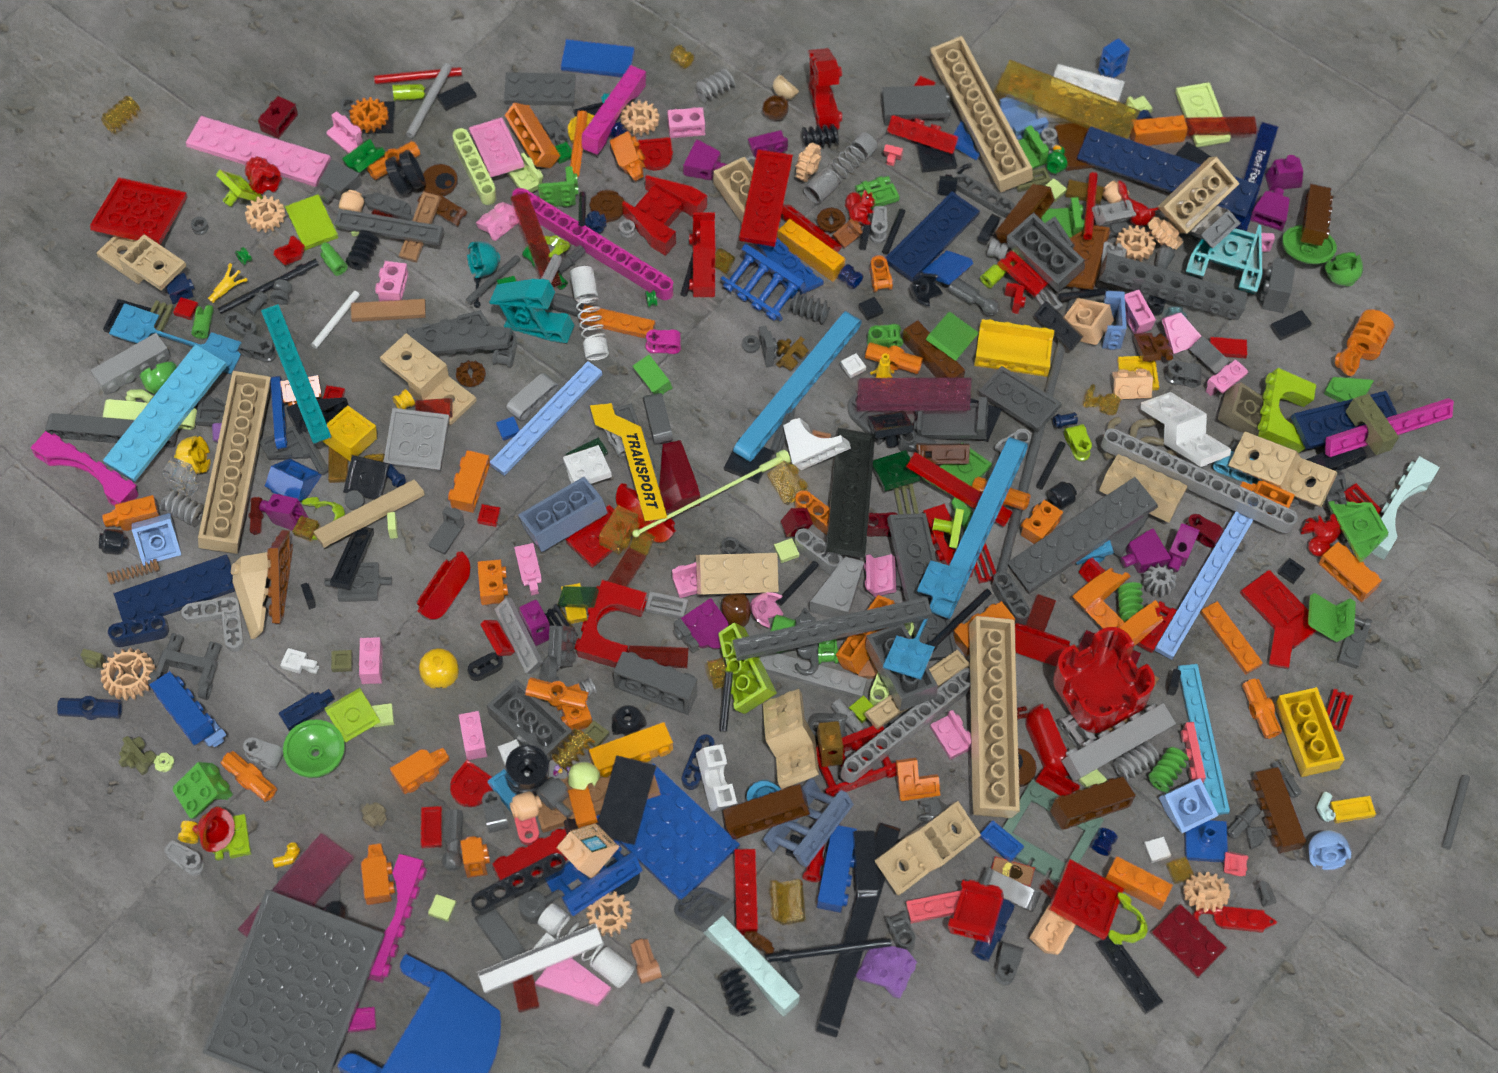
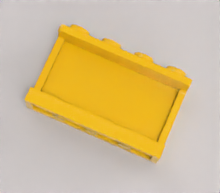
[974,319,1054,377]

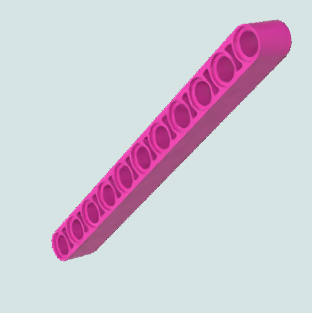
[512,188,673,300]

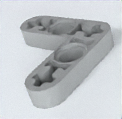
[181,597,244,652]

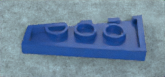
[757,238,824,299]

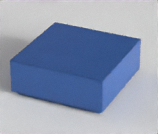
[496,416,520,441]

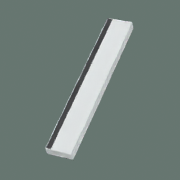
[477,923,604,993]

